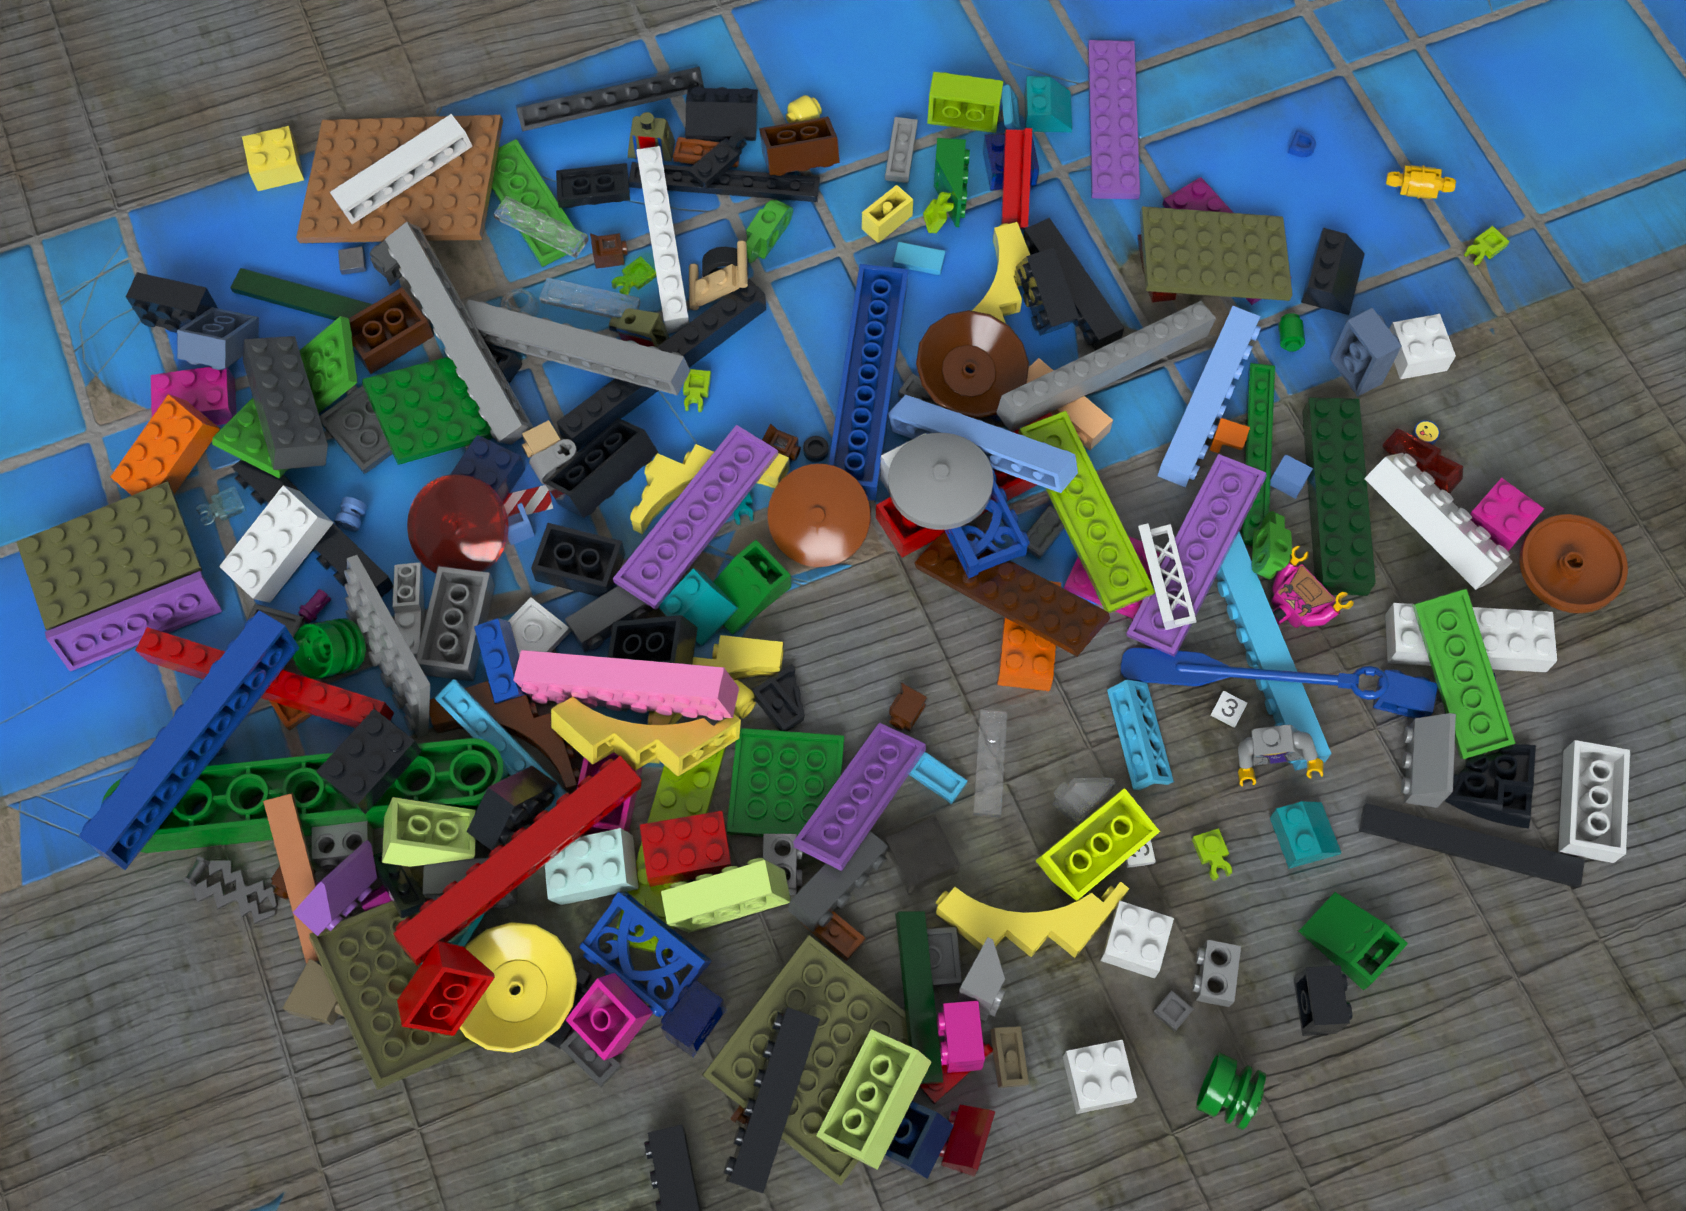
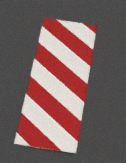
[452,485,553,531]

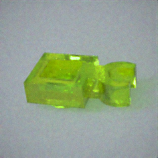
[611,256,657,297]

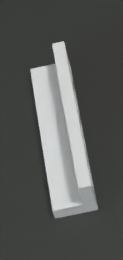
[1138,523,1197,630]

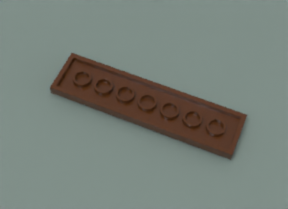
[914,532,1110,657]

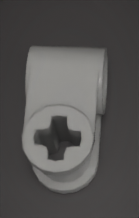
[529,439,578,484]

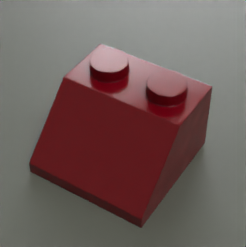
[939,1104,995,1176]

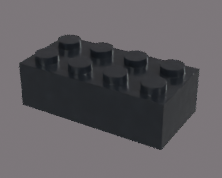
[544,418,659,518]

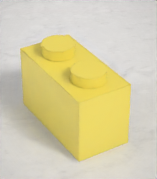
[862,185,913,243]

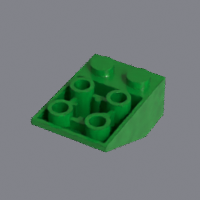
[934,138,970,227]
[713,540,791,635]
[1298,892,1408,990]

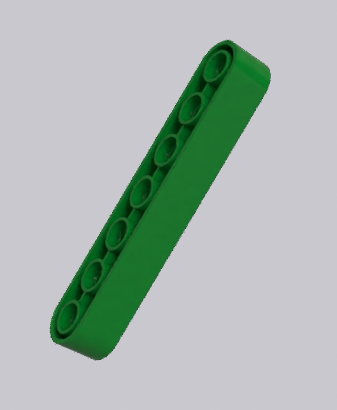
[102,738,511,853]

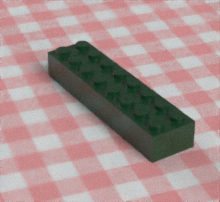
[1302,397,1376,596]

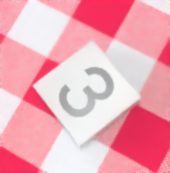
[1210,691,1247,728]
[1126,840,1156,868]

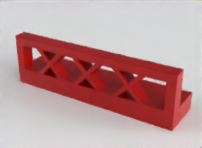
[1001,128,1032,229]

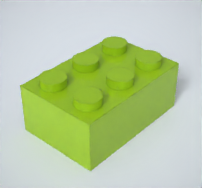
[927,72,1003,133]

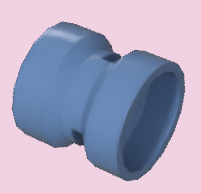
[334,497,367,532]

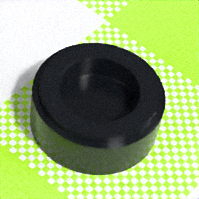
[803,436,828,462]

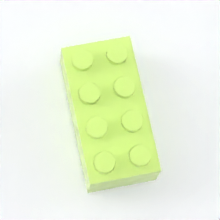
[661,858,791,933]
[816,1029,931,1170]

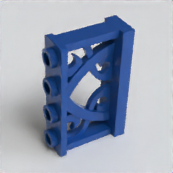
[945,468,1029,579]
[579,892,712,1017]

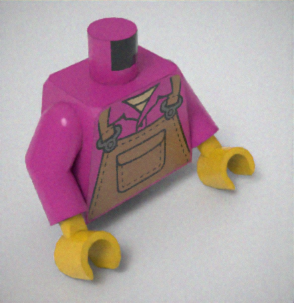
[1271,546,1354,628]

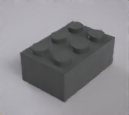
[423,858,517,909]

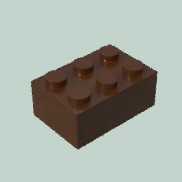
[759,116,840,176]
[349,287,434,375]

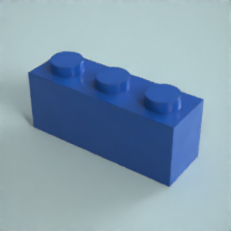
[474,618,530,703]

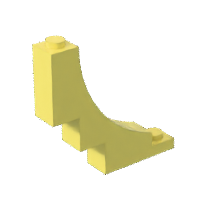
[972,222,1030,323]
[551,697,741,776]
[936,882,1129,958]

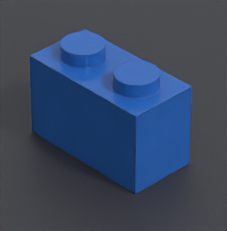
[1373,670,1438,719]

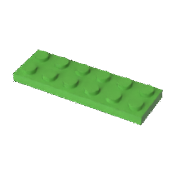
[491,139,584,267]
[1412,589,1516,759]

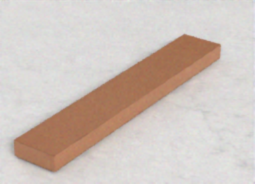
[263,793,319,964]

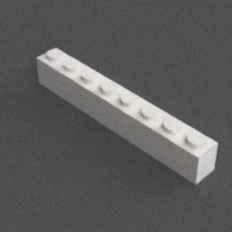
[636,146,689,334]

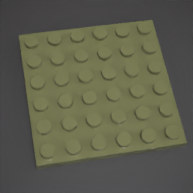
[702,935,943,1186]

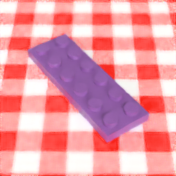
[45,571,222,671]
[793,723,926,871]

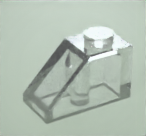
[1053,778,1117,826]

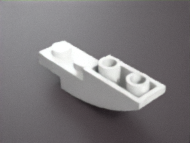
[393,562,425,658]

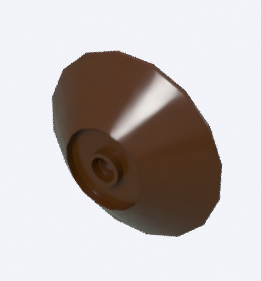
[916,310,1029,419]

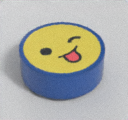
[1412,420,1440,447]

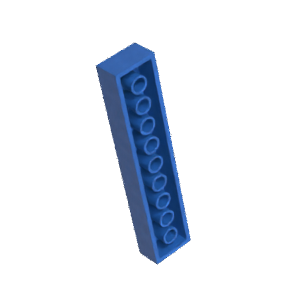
[828,264,908,501]
[79,610,300,870]

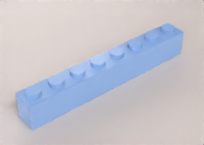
[1158,306,1261,488]
[888,395,1078,493]

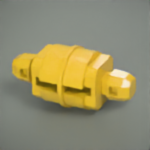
[1386,165,1456,199]

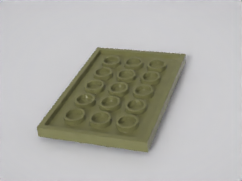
[1140,206,1292,301]
[16,481,203,631]
[309,901,478,1090]

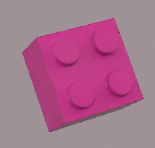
[1470,478,1544,552]
[566,973,653,1061]
[937,1001,985,1073]

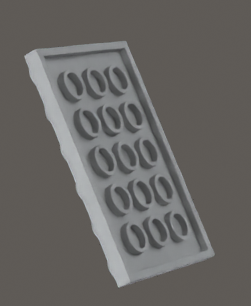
[344,555,430,738]

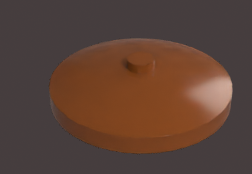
[768,464,871,567]
[1519,514,1628,613]

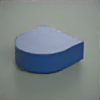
[1288,130,1316,157]

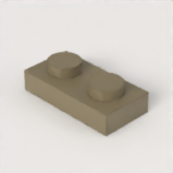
[990,1026,1029,1088]

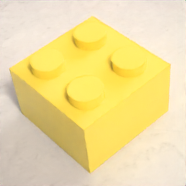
[242,126,304,191]

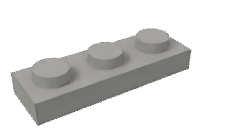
[885,117,918,183]

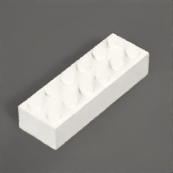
[1364,453,1513,590]
[1385,603,1557,672]

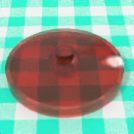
[407,475,508,574]

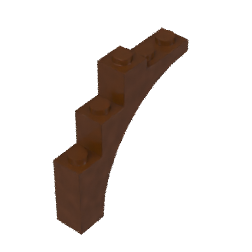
[429,681,580,794]

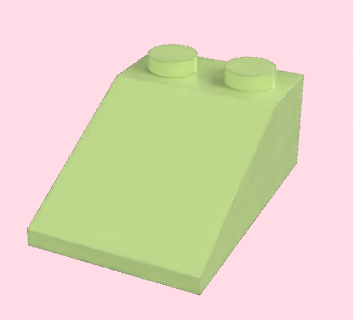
[382,797,475,867]

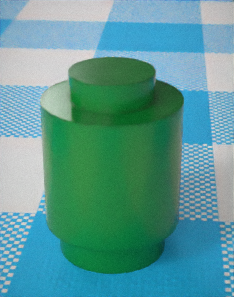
[1278,313,1305,352]

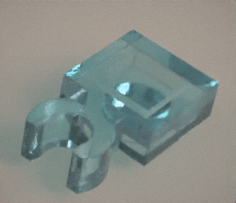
[195,486,246,525]

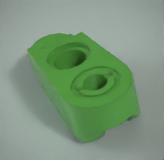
[746,200,793,263]
[1252,511,1292,580]

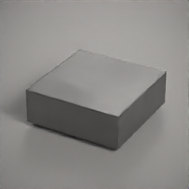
[338,247,366,275]
[1153,990,1194,1032]

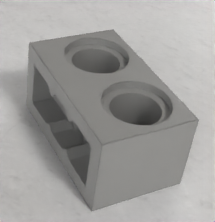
[312,821,374,869]
[763,834,803,895]
[1192,940,1241,1007]

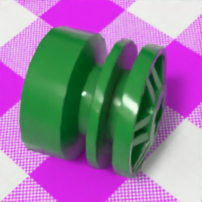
[293,618,366,679]
[1196,1052,1266,1130]

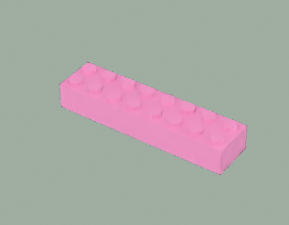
[513,650,739,720]

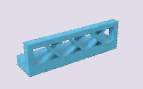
[1107,680,1174,790]

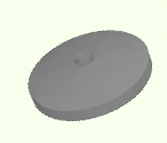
[888,433,993,530]

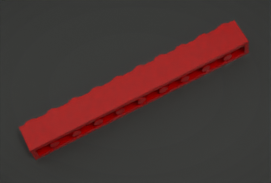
[135,627,394,728]
[393,756,642,966]

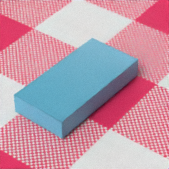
[1002,85,1021,130]
[893,242,945,275]
[909,752,968,804]

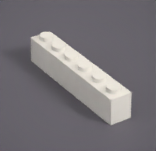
[330,114,473,224]

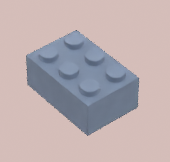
[177,307,259,370]
[1330,308,1402,396]

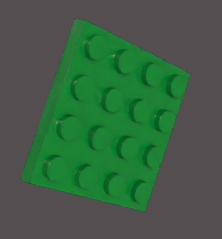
[362,357,493,465]
[726,728,844,837]

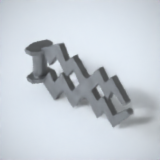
[183,856,277,924]

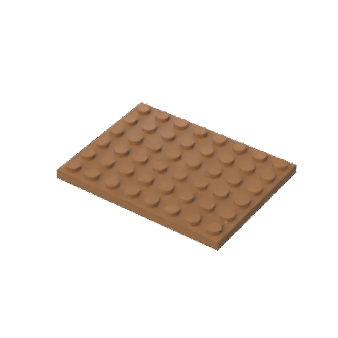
[296,115,503,243]

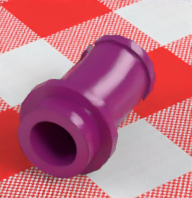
[298,589,331,623]

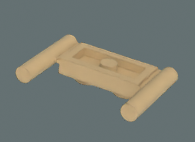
[689,241,748,310]

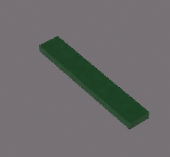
[230,268,372,320]
[895,911,943,1084]

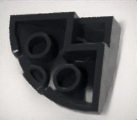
[1445,744,1536,829]

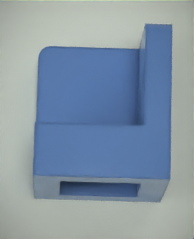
[1270,455,1313,499]
[501,503,535,545]

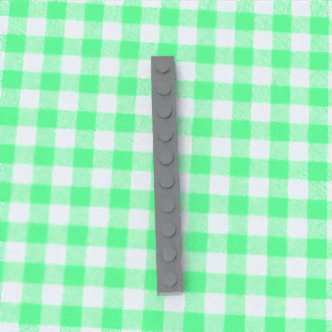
[385,222,534,445]
[465,300,690,395]
[996,301,1216,431]

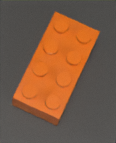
[110,394,220,495]
[997,581,1061,691]

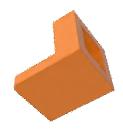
[1209,418,1250,453]

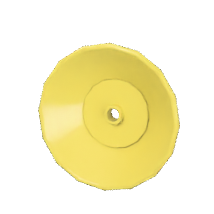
[460,922,577,1053]

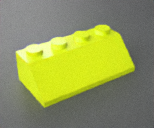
[1035,788,1160,901]

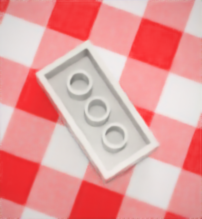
[219,485,334,603]
[1558,740,1630,863]

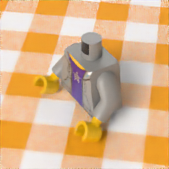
[1238,725,1323,786]

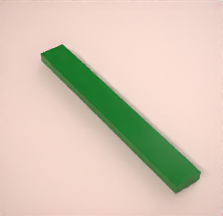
[1241,363,1275,546]

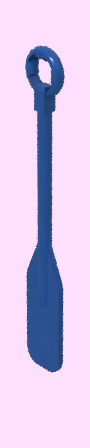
[1121,648,1389,700]

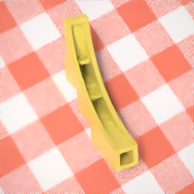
[630,444,790,534]
[647,635,784,764]

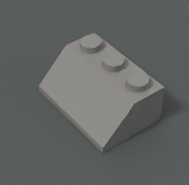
[1401,713,1456,808]
[957,937,1007,1022]

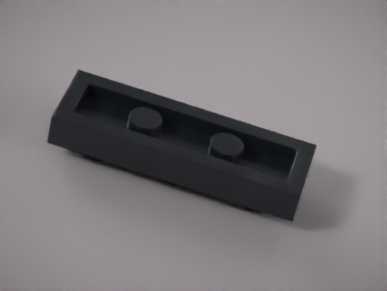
[373,852,427,919]

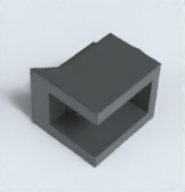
[370,240,402,286]

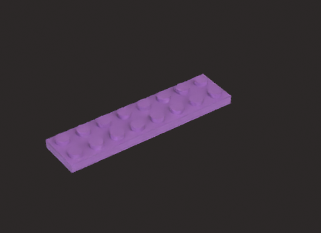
[1088,40,1140,199]
[613,425,778,610]
[1126,454,1267,657]

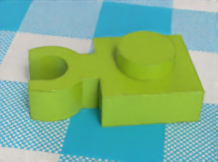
[923,192,954,234]
[1464,226,1510,265]
[683,369,711,412]
[1192,828,1232,881]

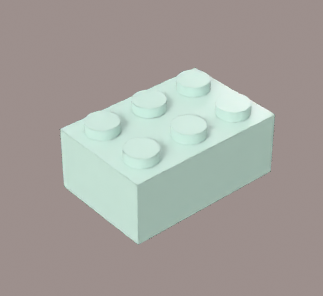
[545,828,639,905]

